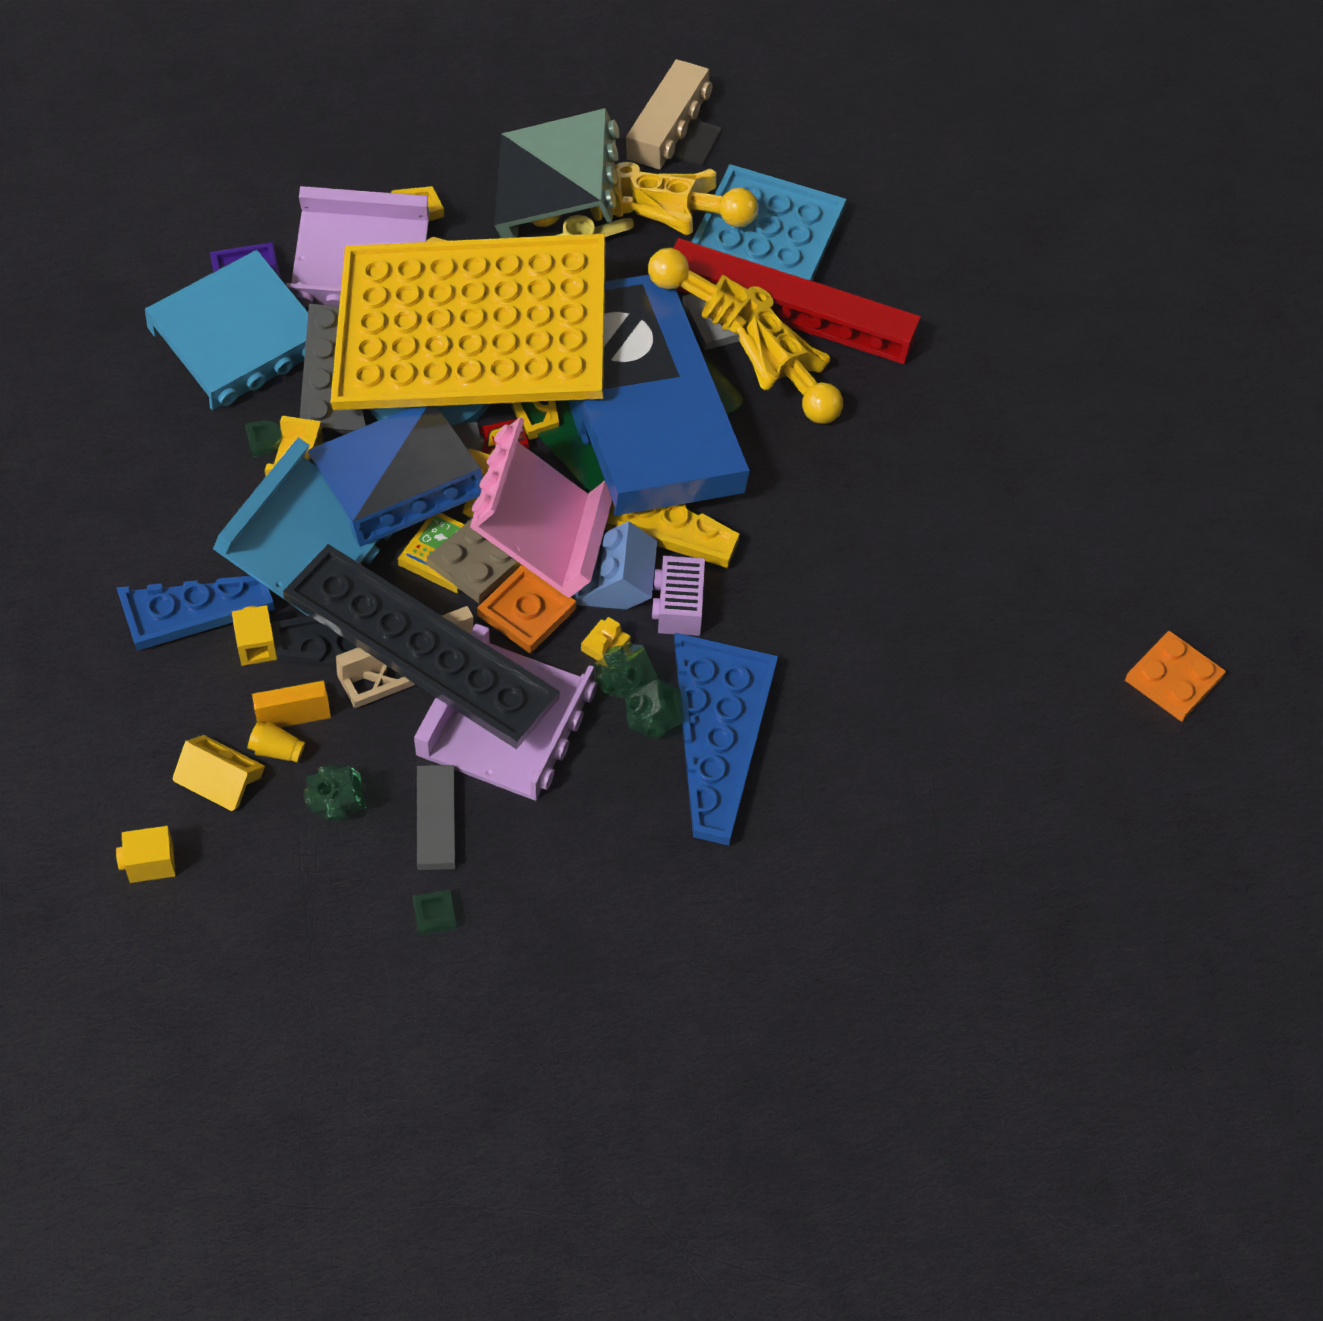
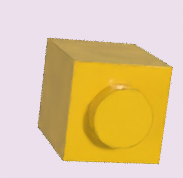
[232,605,277,666]
[116,826,176,883]

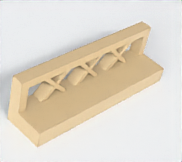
[336,606,473,708]

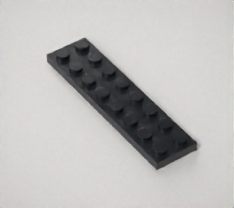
[283,544,560,749]

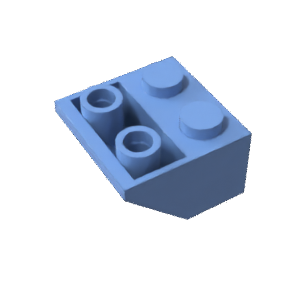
[573,521,657,609]

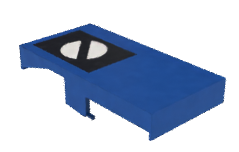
[568,275,750,516]

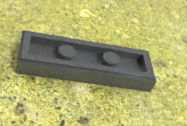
[417,765,455,870]

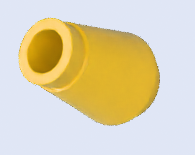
[247,721,305,763]

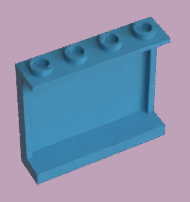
[145,250,308,411]

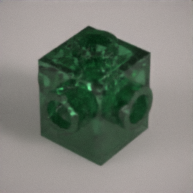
[593,643,658,699]
[625,679,685,739]
[304,765,366,822]

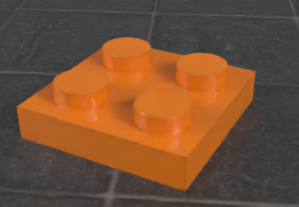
[477,565,576,654]
[1125,631,1226,722]

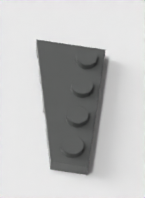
[300,304,366,435]

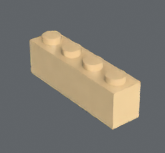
[626,59,712,170]

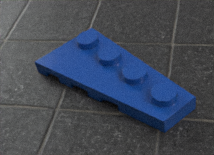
[117,576,275,651]

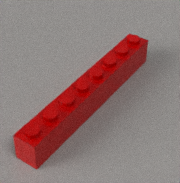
[673,238,921,364]

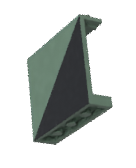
[494,108,619,238]

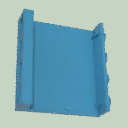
[213,437,394,616]

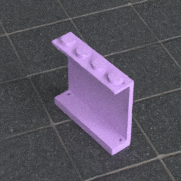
[286,186,430,307]
[414,624,598,801]

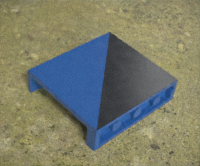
[307,406,483,547]

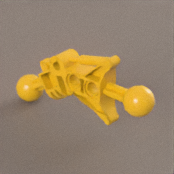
[530,162,759,235]
[648,248,843,424]

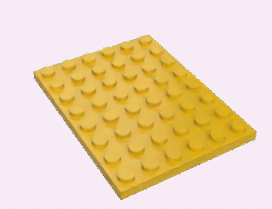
[330,234,606,410]

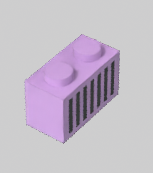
[652,556,705,636]

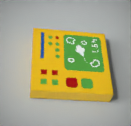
[398,513,465,594]

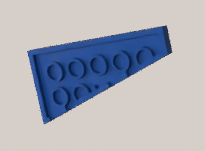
[674,633,778,846]

